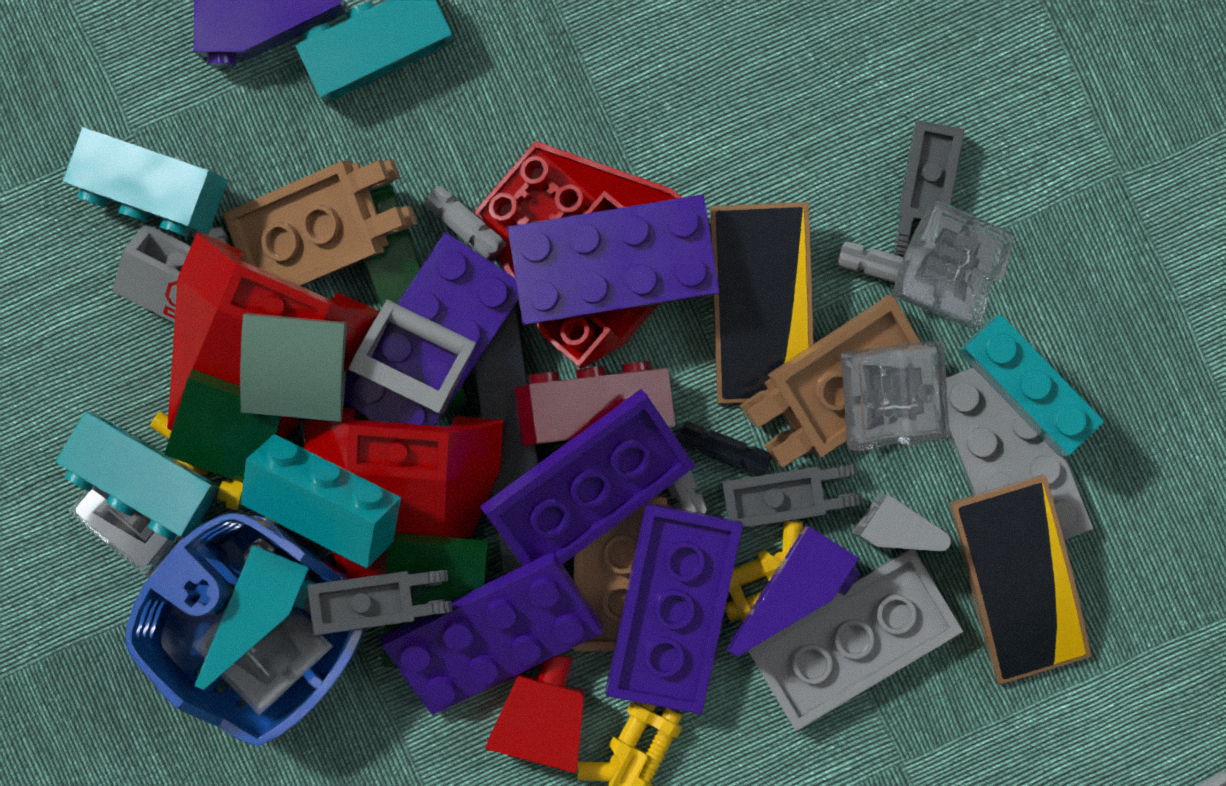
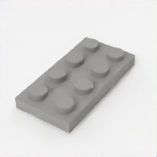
[936,367,1093,540]
[748,549,963,731]

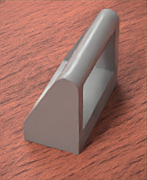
[349,299,477,414]
[852,493,951,551]

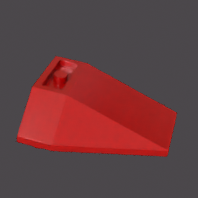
[473,141,710,369]
[167,231,380,439]
[304,407,504,579]

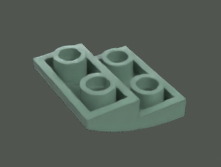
[240,313,347,422]

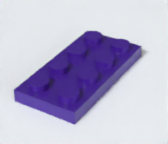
[508,194,720,326]
[344,232,519,426]
[480,389,695,566]
[605,502,743,714]
[382,551,602,716]

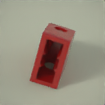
[485,654,585,773]

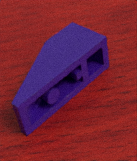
[193,0,346,68]
[726,525,860,657]

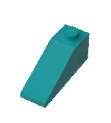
[194,546,314,690]

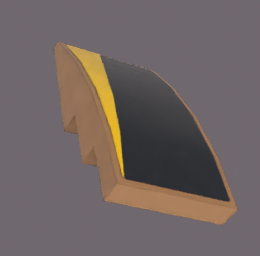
[710,202,813,404]
[949,474,1091,685]

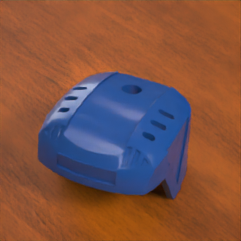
[125,513,366,746]

